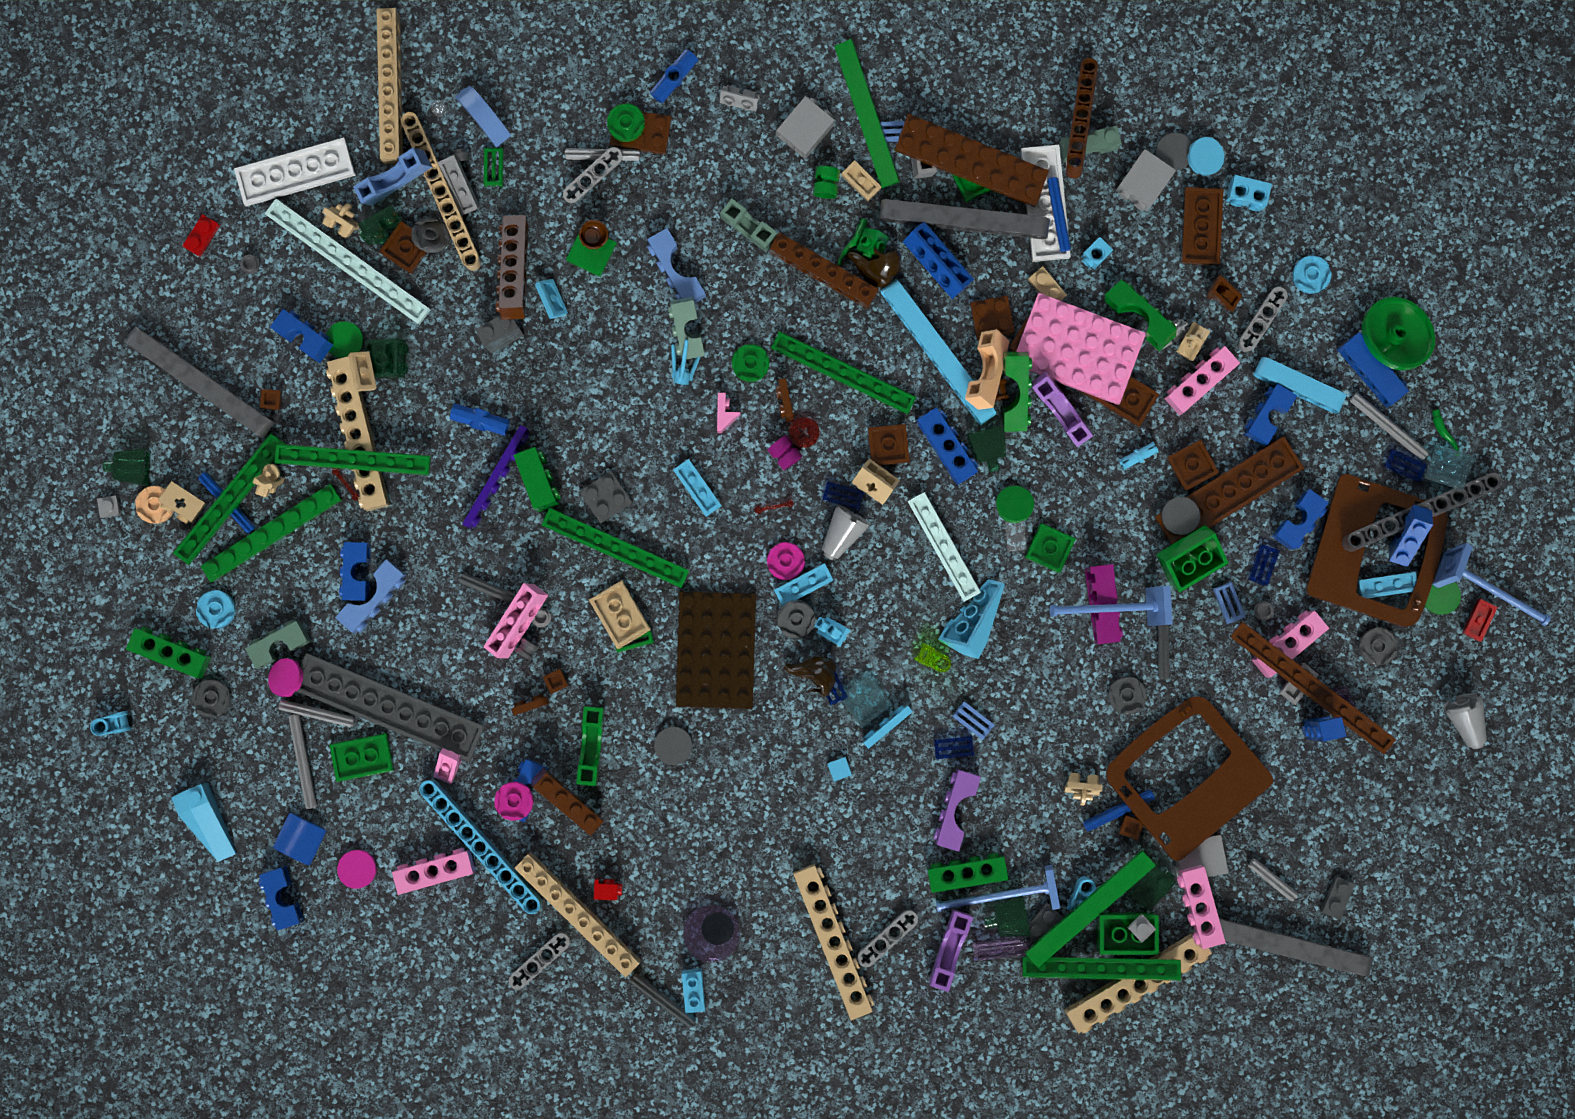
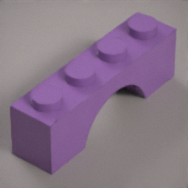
[1032,371,1093,447]
[933,769,981,851]
[929,908,973,992]

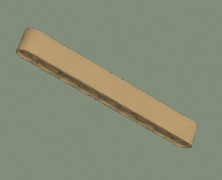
[401,112,481,271]

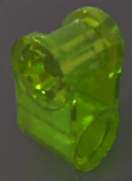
[913,642,951,673]

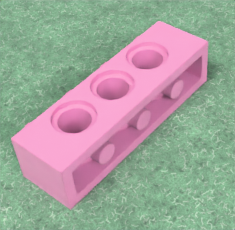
[1164,346,1240,416]
[484,583,548,658]
[1252,610,1329,678]
[392,848,476,895]
[1177,865,1226,949]

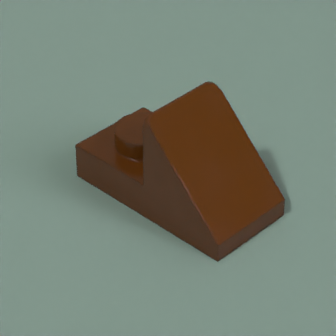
[1207,275,1242,312]

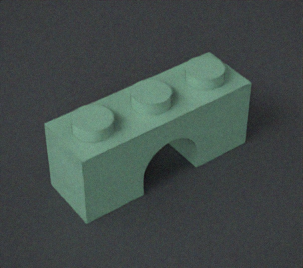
[1058,126,1122,163]
[720,198,777,252]
[668,296,705,359]
[245,620,312,669]

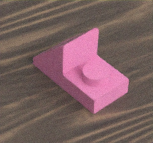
[717,393,741,433]
[433,748,462,784]

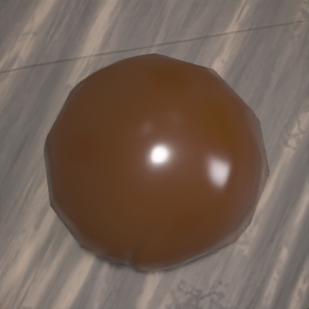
[579,220,608,249]

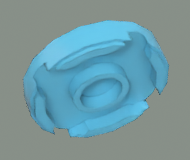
[1187,137,1224,176]
[1292,255,1332,294]
[196,590,236,628]

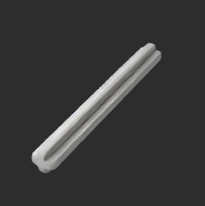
[1350,393,1429,460]
[288,714,317,809]

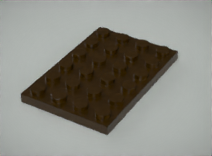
[676,592,756,709]

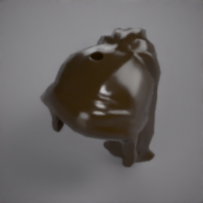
[847,248,902,287]
[783,656,837,697]

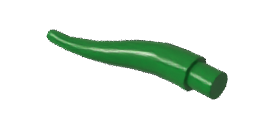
[837,219,868,265]
[1432,409,1460,457]

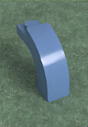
[455,85,511,147]

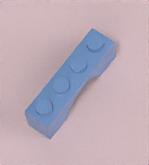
[353,148,432,206]
[646,228,706,303]
[335,560,407,633]

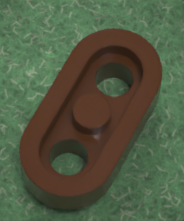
[511,694,550,716]

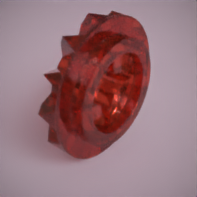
[789,417,819,448]

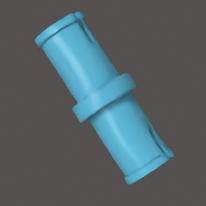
[1119,442,1159,470]

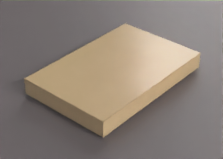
[589,580,651,649]

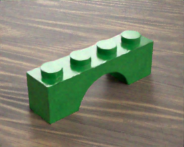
[1105,279,1177,352]
[1002,352,1032,432]
[576,706,605,786]

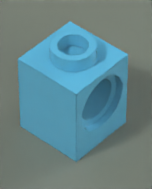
[1081,237,1113,270]

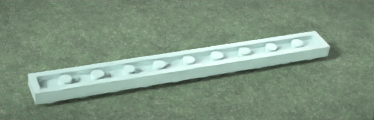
[265,199,430,325]

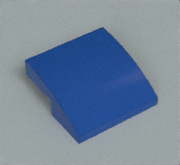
[273,813,327,865]

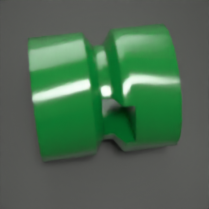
[813,166,840,199]

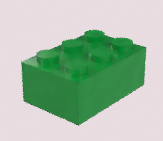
[513,447,561,512]
[1156,525,1229,593]
[1096,912,1159,955]

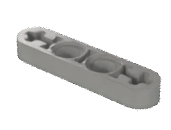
[563,147,623,203]
[1238,287,1288,352]
[857,910,918,967]
[509,932,571,990]

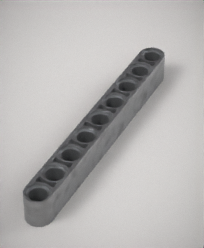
[879,199,1050,239]
[124,326,274,438]
[1342,473,1502,552]
[1202,918,1373,977]

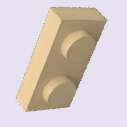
[841,160,881,201]
[1028,267,1067,301]
[348,351,377,392]

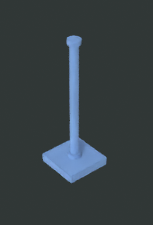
[1432,543,1551,626]
[1049,586,1173,626]
[936,865,1060,912]

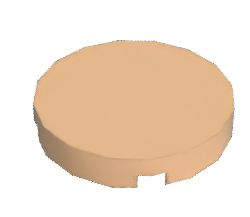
[135,486,174,524]

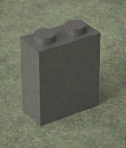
[475,315,524,353]

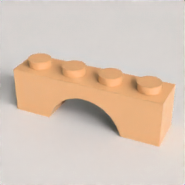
[965,329,1010,410]

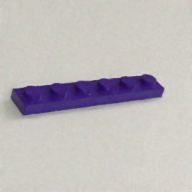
[462,425,530,529]

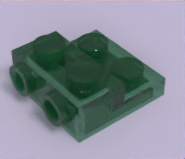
[358,205,402,246]
[365,338,409,379]
[1126,857,1176,911]

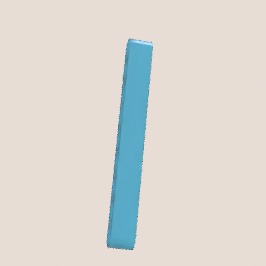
[880,279,997,425]
[419,780,542,914]

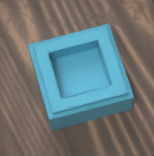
[827,757,852,782]

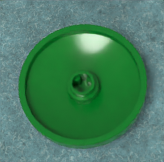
[1362,297,1435,370]

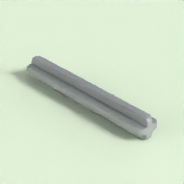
[565,148,640,161]
[279,700,355,727]

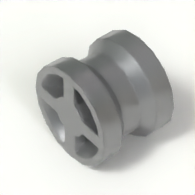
[515,637,539,661]

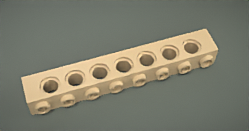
[377,8,403,165]
[326,356,390,511]
[515,852,641,977]
[793,864,874,1020]
[1064,931,1212,1034]

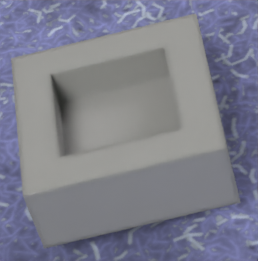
[97,496,122,518]
[1127,914,1156,942]

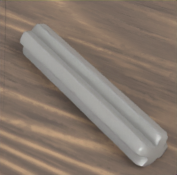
[1248,858,1298,901]

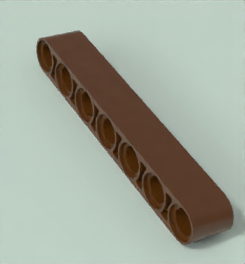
[1065,58,1098,179]

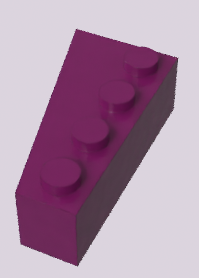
[1084,564,1123,645]

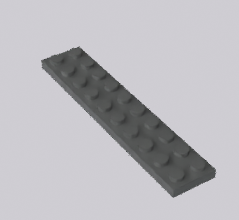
[297,653,485,762]

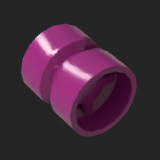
[767,435,803,471]

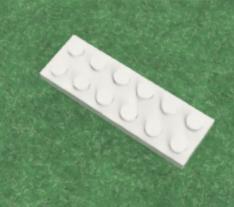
[234,138,356,206]
[1021,145,1071,262]

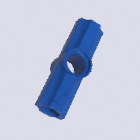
[650,49,699,104]
[450,403,510,436]

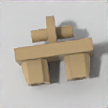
[322,203,360,238]
[1176,322,1210,361]
[253,464,285,497]
[1064,773,1102,806]

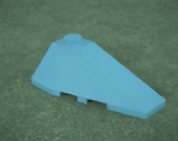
[938,579,1005,659]
[172,783,237,862]

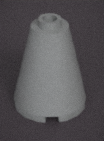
[822,505,870,560]
[1443,693,1487,749]

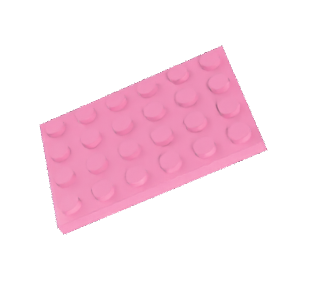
[1016,293,1146,405]

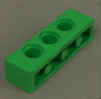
[126,626,211,678]
[926,853,1008,893]

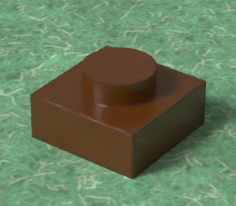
[260,389,282,411]
[543,669,569,694]
[1118,815,1143,840]

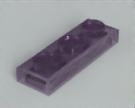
[973,937,1032,961]

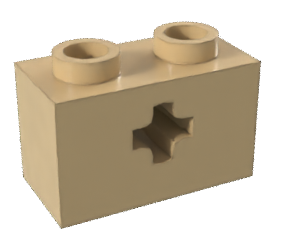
[852,459,900,505]
[158,481,206,524]

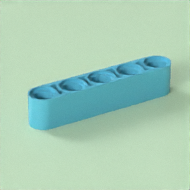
[1253,357,1347,414]

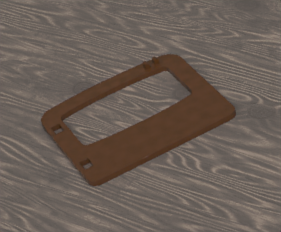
[1306,474,1448,627]
[1106,696,1273,861]

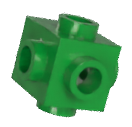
[857,228,890,260]

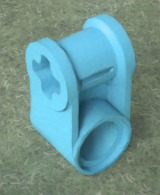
[90,711,132,736]
[1067,876,1096,911]

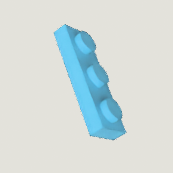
[673,459,722,517]
[774,563,834,605]
[1357,572,1417,598]
[863,705,913,749]

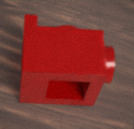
[594,878,623,900]

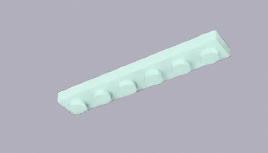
[908,492,981,602]

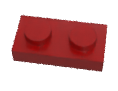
[182,214,221,257]
[1462,599,1498,642]

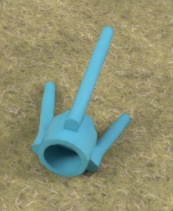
[671,339,700,385]

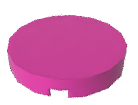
[767,542,805,580]
[268,658,303,697]
[494,781,534,821]
[337,850,377,889]

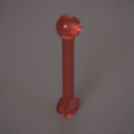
[332,468,360,501]
[754,500,794,514]

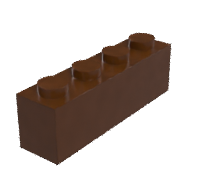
[531,767,604,836]

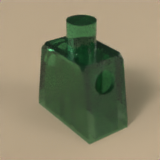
[966,426,1006,473]
[103,448,151,487]
[984,896,1030,937]

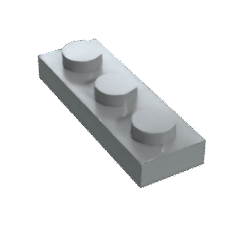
[437,155,480,216]

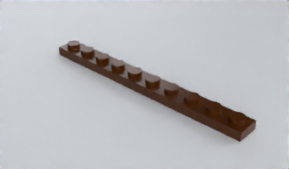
[1230,621,1397,754]

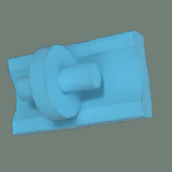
[814,616,850,647]

